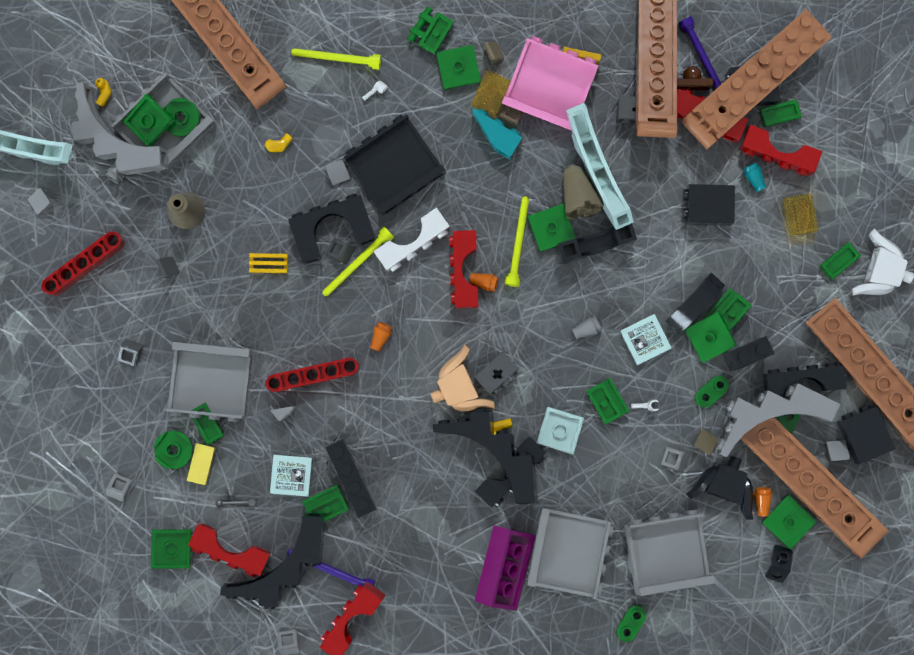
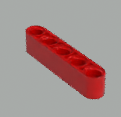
[41,231,125,296]
[266,358,360,392]

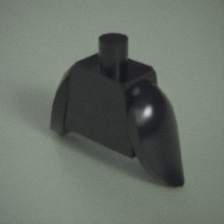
[686,456,753,520]

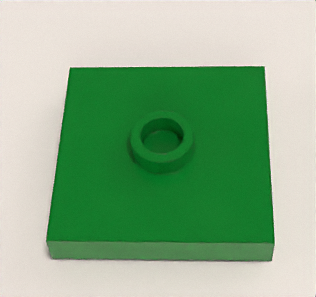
[436,45,481,90]
[122,93,175,147]
[527,204,576,252]
[685,311,737,363]
[761,494,817,550]
[150,529,191,569]

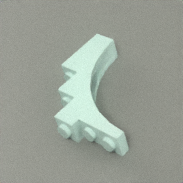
[566,103,633,230]
[0,130,73,165]

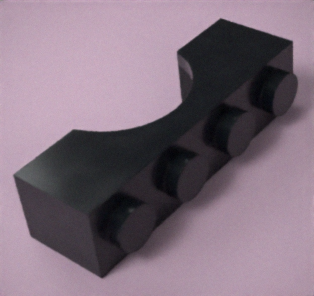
[556,223,637,264]
[763,363,846,396]
[475,437,546,508]
[325,439,377,518]

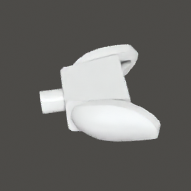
[852,228,914,296]

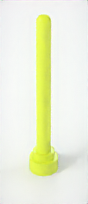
[291,48,382,70]
[504,196,529,287]
[322,227,395,296]

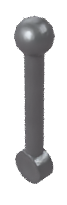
[215,499,256,507]

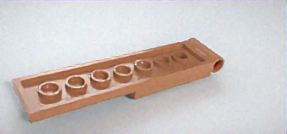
[171,0,287,110]
[636,0,677,138]
[681,9,832,150]
[805,298,914,451]
[741,417,889,559]

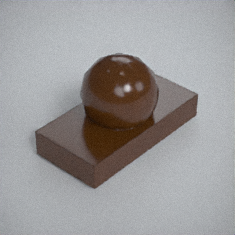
[677,66,713,90]

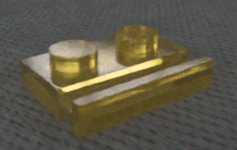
[471,70,511,116]
[783,193,819,236]

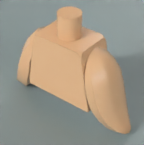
[430,344,495,412]

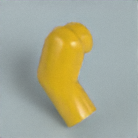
[95,78,112,108]
[265,133,293,152]
[494,418,513,434]

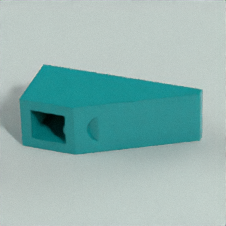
[472,108,522,160]

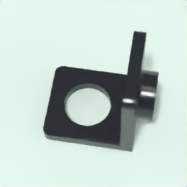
[765,545,793,583]

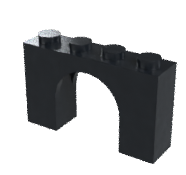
[288,194,376,265]

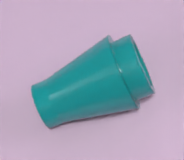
[743,162,767,192]

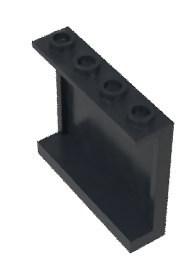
[344,114,446,216]

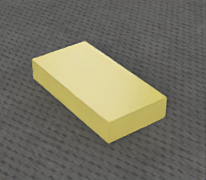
[187,443,216,485]

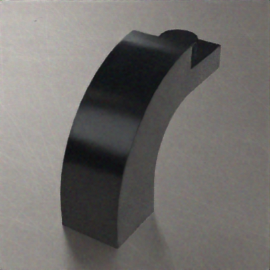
[665,273,725,334]

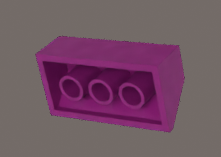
[475,525,536,611]

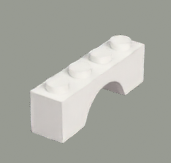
[373,208,450,272]

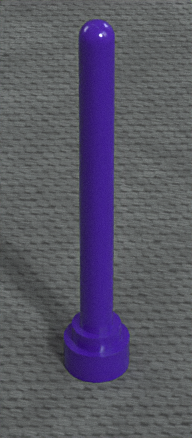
[678,16,721,89]
[287,549,375,586]

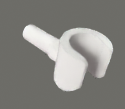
[362,81,388,101]
[631,400,659,411]

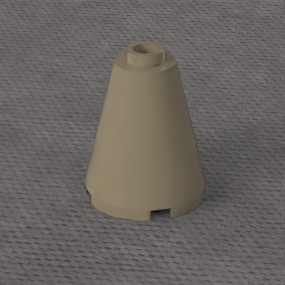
[563,164,603,220]
[167,191,205,229]

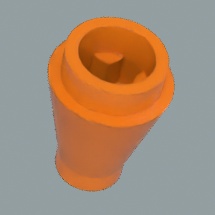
[469,273,499,292]
[370,322,392,351]
[753,487,773,516]

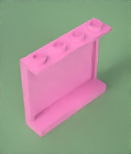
[502,36,599,130]

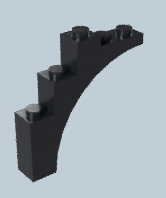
[433,409,538,504]
[220,512,325,610]

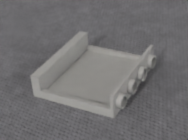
[111,73,217,177]
[165,342,252,422]
[527,507,613,599]
[625,510,715,596]

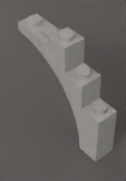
[71,83,169,175]
[716,383,840,457]

